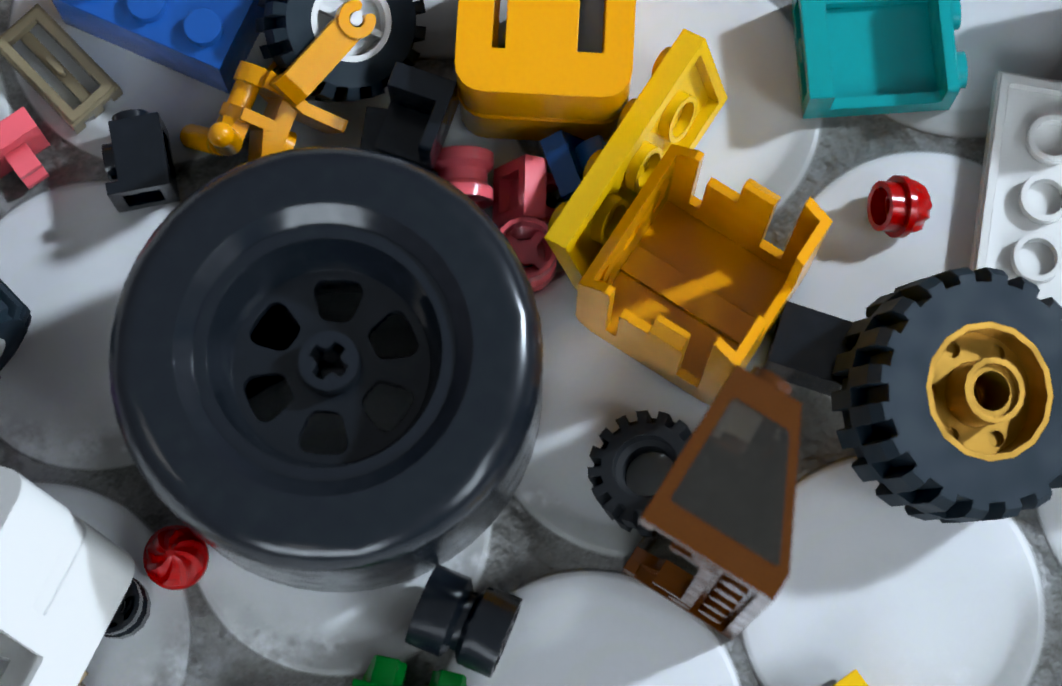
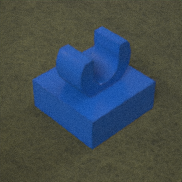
[539,130,607,200]

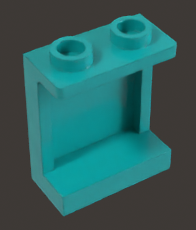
[791,0,968,119]

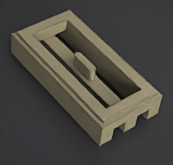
[0,3,123,134]

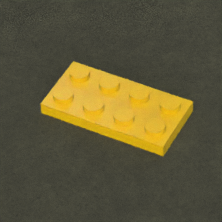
[544,29,728,289]

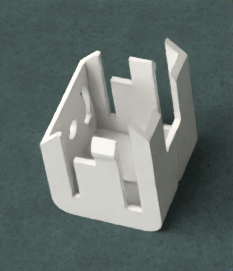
[0,466,135,686]

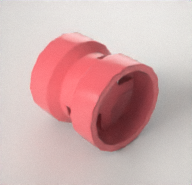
[500,217,557,292]

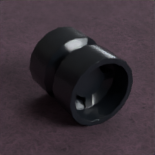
[405,564,523,678]

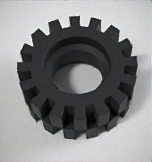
[588,410,711,537]

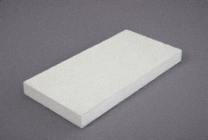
[969,71,1062,320]

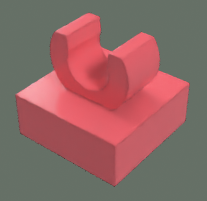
[0,106,51,190]
[492,154,558,229]

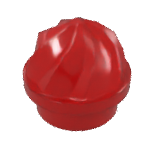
[867,175,932,238]
[143,525,209,590]

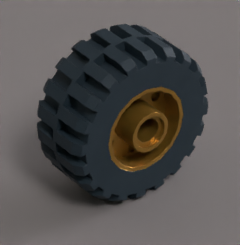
[831,267,1062,523]

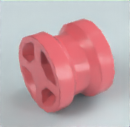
[434,145,494,210]

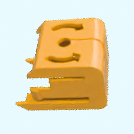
[454,0,636,143]
[575,144,833,406]

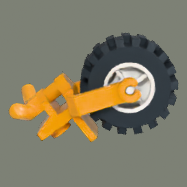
[180,0,426,162]

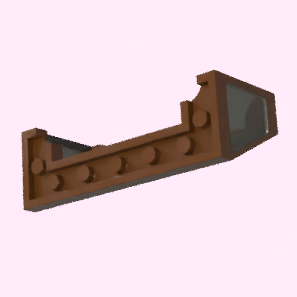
[622,364,802,640]

